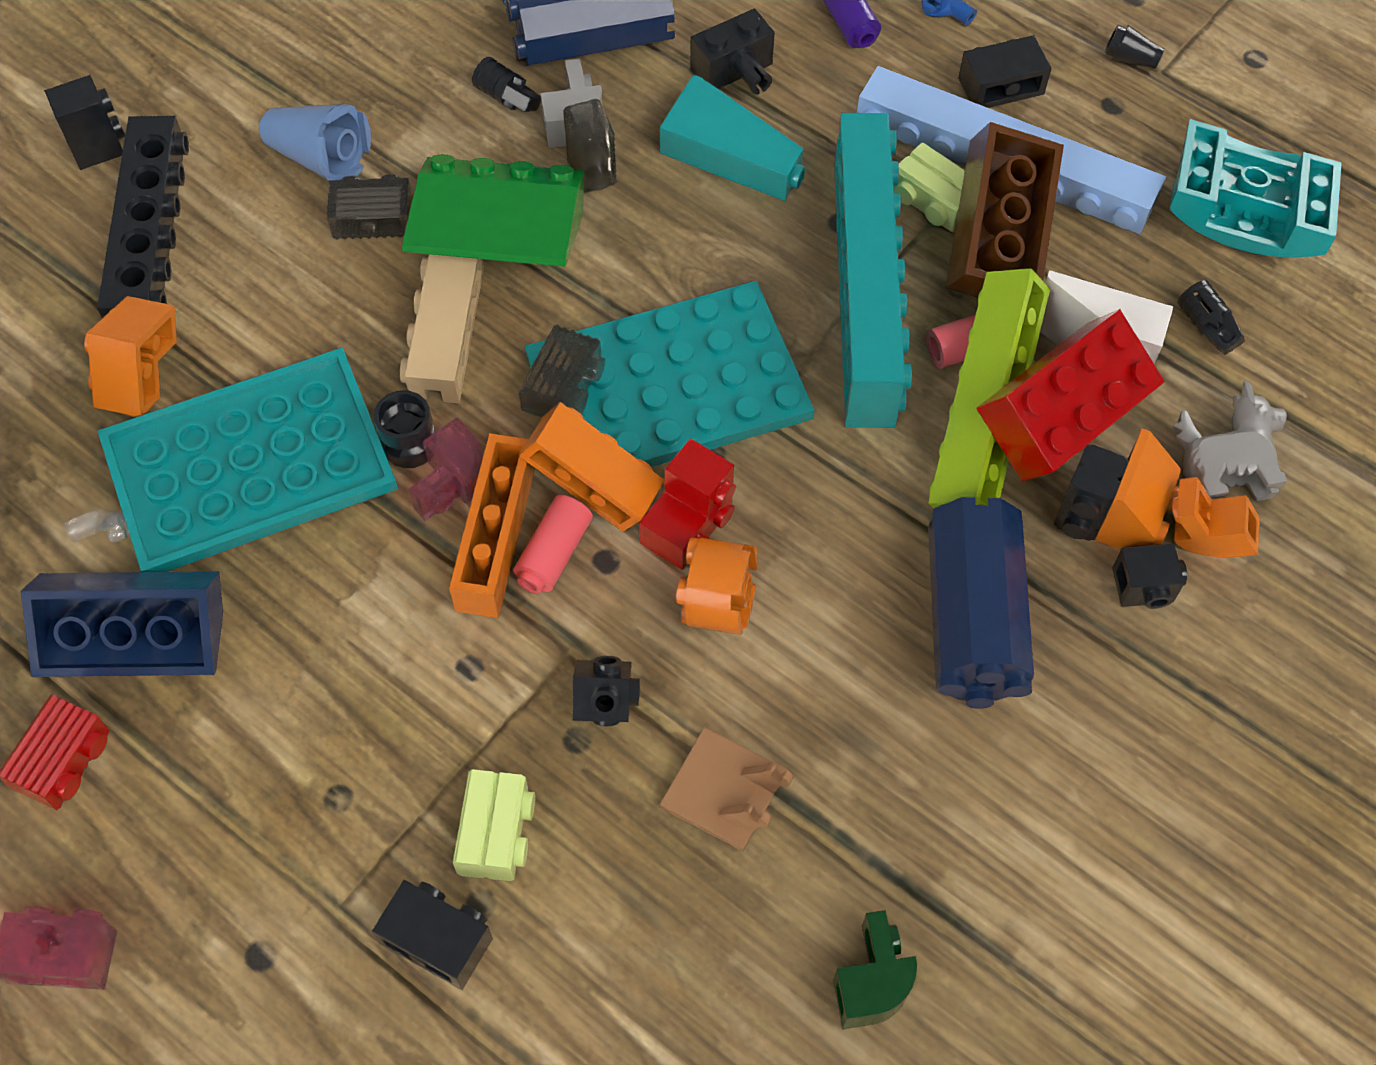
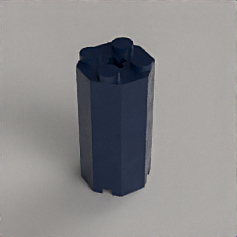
[505,0,675,66]
[928,497,1034,709]

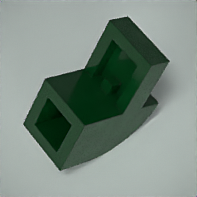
[833,910,917,1030]

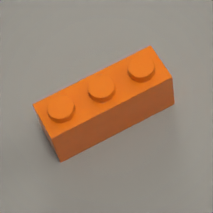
[519,402,664,532]

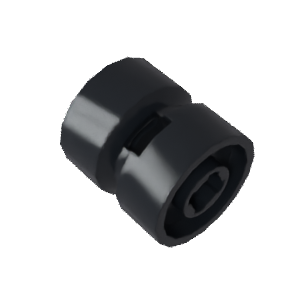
[374,390,437,468]

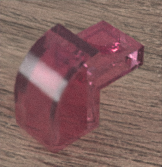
[409,418,483,521]

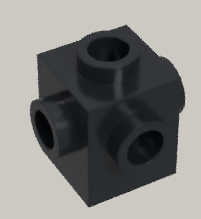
[572,656,640,726]

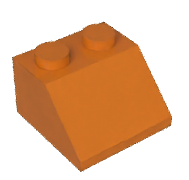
[1095,428,1181,550]

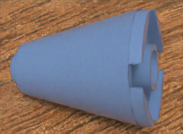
[259,104,371,184]

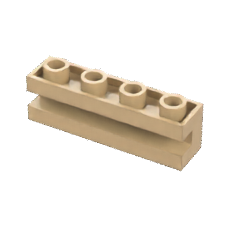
[400,254,484,404]

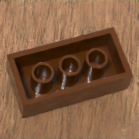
[945,122,1064,298]

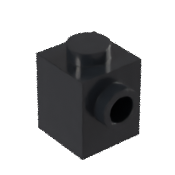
[1112,544,1187,609]

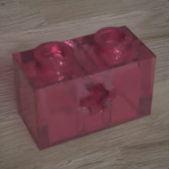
[0,906,118,990]

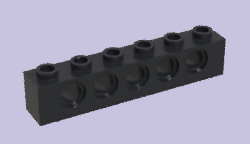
[97,116,189,318]

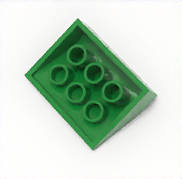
[402,154,584,267]

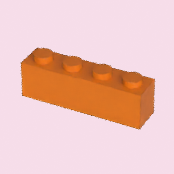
[449,433,535,619]

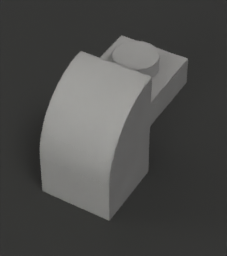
[540,58,603,148]

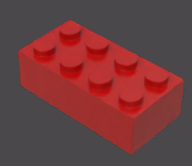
[976,309,1165,482]

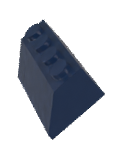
[20,571,223,677]

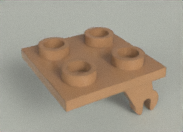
[660,727,794,851]

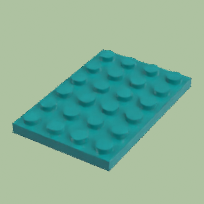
[524,280,815,467]
[97,347,398,572]

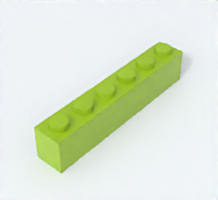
[928,269,1050,508]

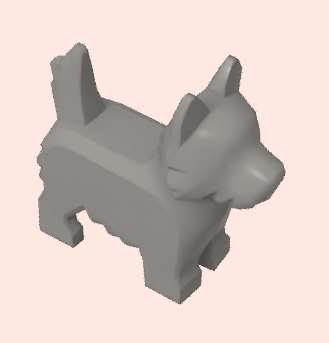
[1173,381,1287,501]

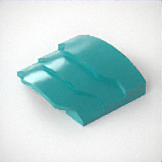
[1169,119,1342,257]

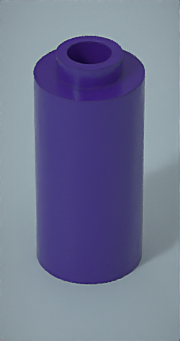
[823,0,881,48]

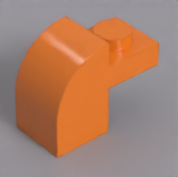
[1172,477,1260,558]

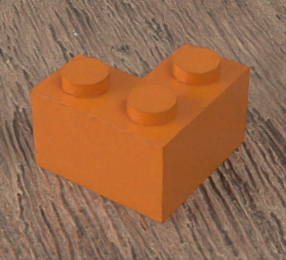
[84,296,177,417]

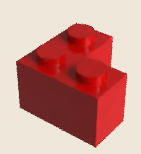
[639,438,736,570]

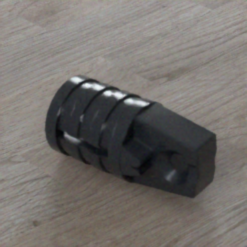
[472,56,541,112]
[1177,280,1245,355]

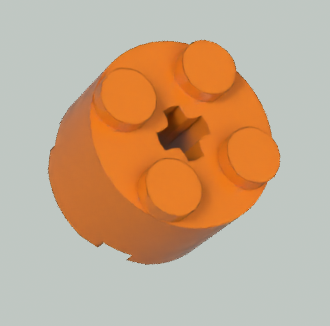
[676,538,758,635]

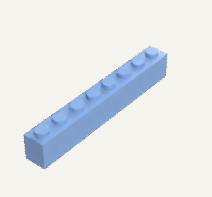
[857,66,1166,235]

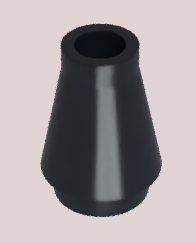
[1105,25,1165,70]

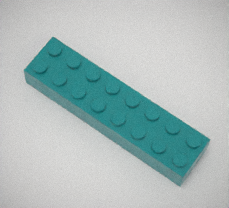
[834,113,912,428]

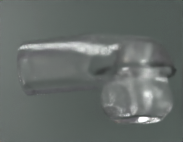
[64,509,130,543]

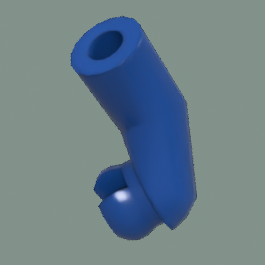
[922,0,977,26]

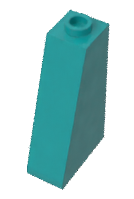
[660,74,806,201]

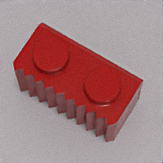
[0,694,109,810]

